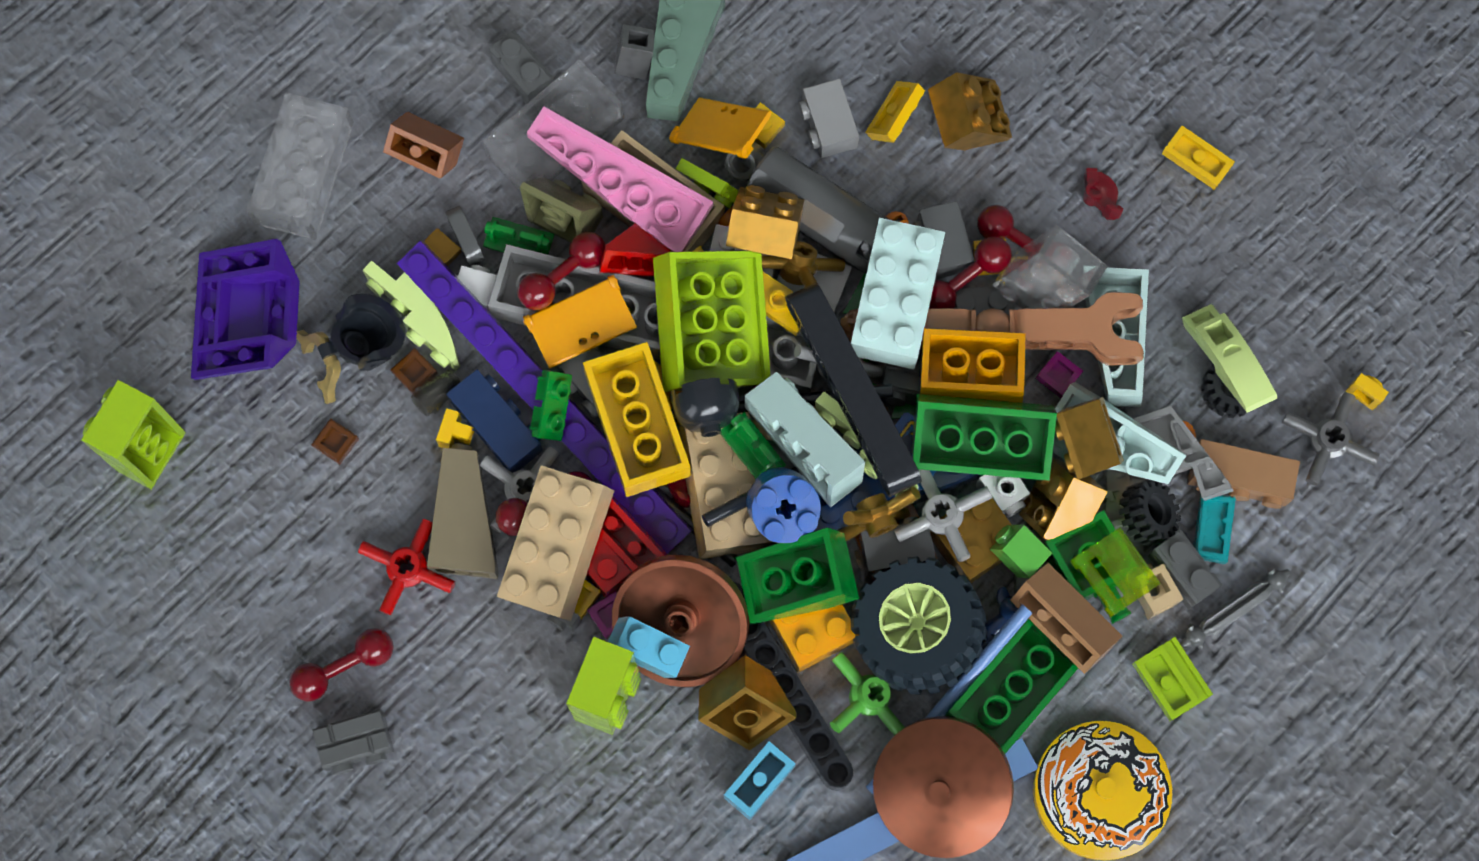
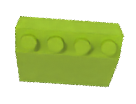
[653,251,771,392]

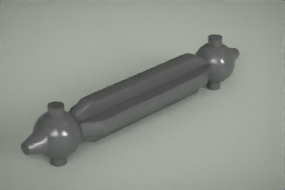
[1180,568,1291,649]

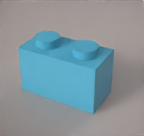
[608,616,690,678]
[724,741,796,820]

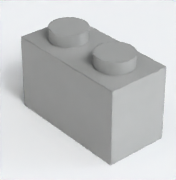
[798,79,859,158]

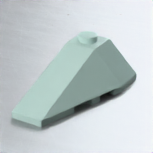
[1053,382,1187,484]

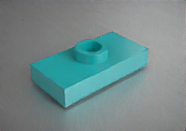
[1194,494,1236,564]

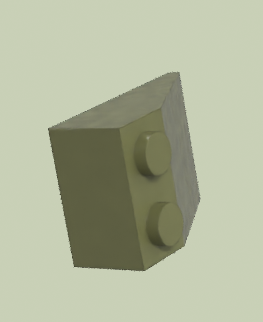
[520,177,603,243]

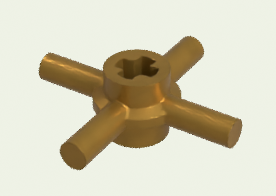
[761,241,845,287]
[838,486,920,541]

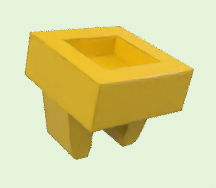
[436,408,474,448]

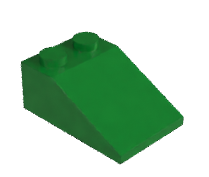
[736,528,859,624]

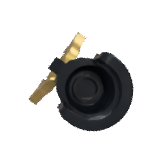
[297,293,405,404]

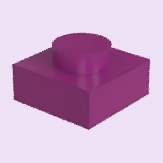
[1035,351,1083,398]
[587,591,617,640]

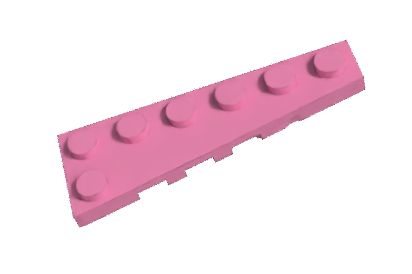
[527,107,713,252]

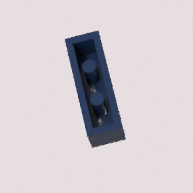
[446,369,543,473]

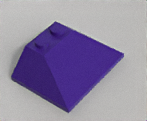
[191,239,300,380]

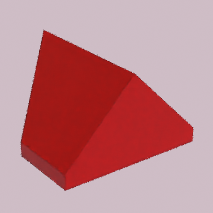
[599,223,671,276]

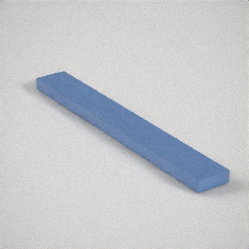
[786,738,1038,861]

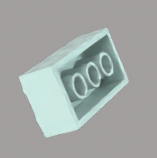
[851,217,945,369]

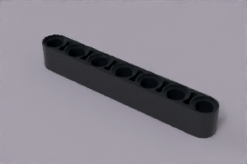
[785,282,922,497]
[733,581,853,791]

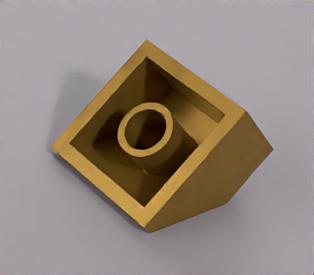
[698,655,797,751]

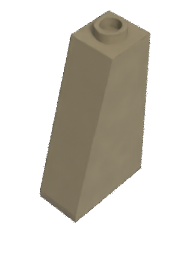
[427,444,499,579]

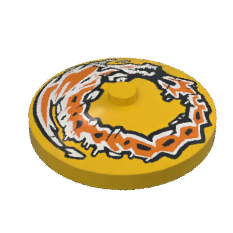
[1033,721,1172,861]

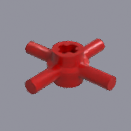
[358,519,456,616]

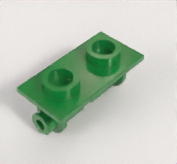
[483,217,555,255]
[529,370,572,441]
[721,412,786,479]

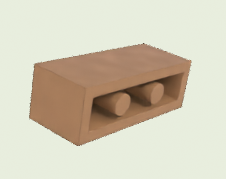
[1187,439,1300,509]
[1010,563,1123,674]

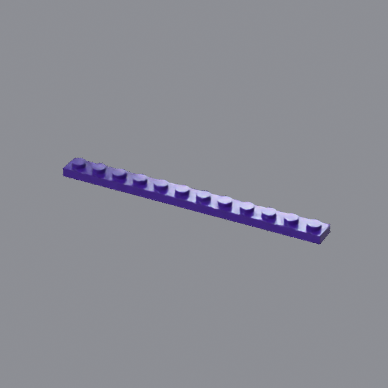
[397,241,693,554]

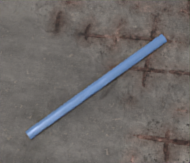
[866,604,1033,794]

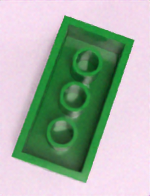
[911,394,1057,481]
[945,619,1078,754]

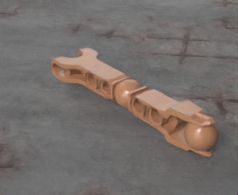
[840,292,1144,366]

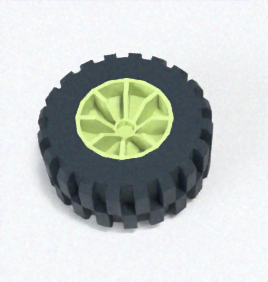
[851,556,988,695]

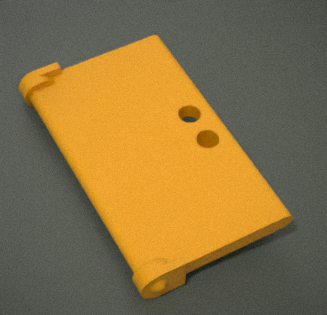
[669,97,771,159]
[523,275,637,369]

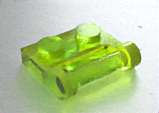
[1070,527,1161,618]

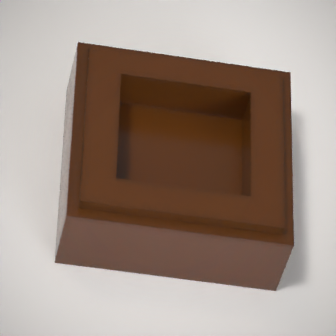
[390,348,438,395]
[311,418,359,465]

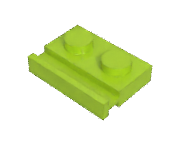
[675,158,739,209]
[1132,637,1213,722]

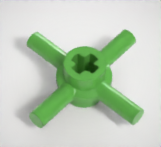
[830,652,905,736]

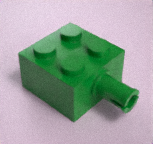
[1043,510,1138,624]

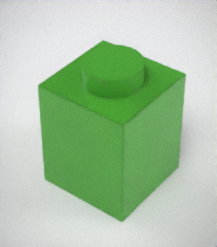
[990,525,1052,578]

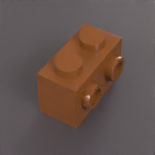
[383,112,464,179]

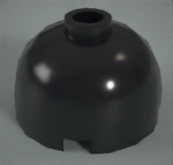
[670,378,739,437]

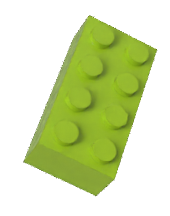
[81,380,186,490]
[566,637,642,735]

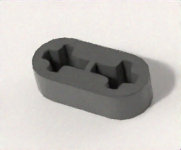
[445,205,485,267]

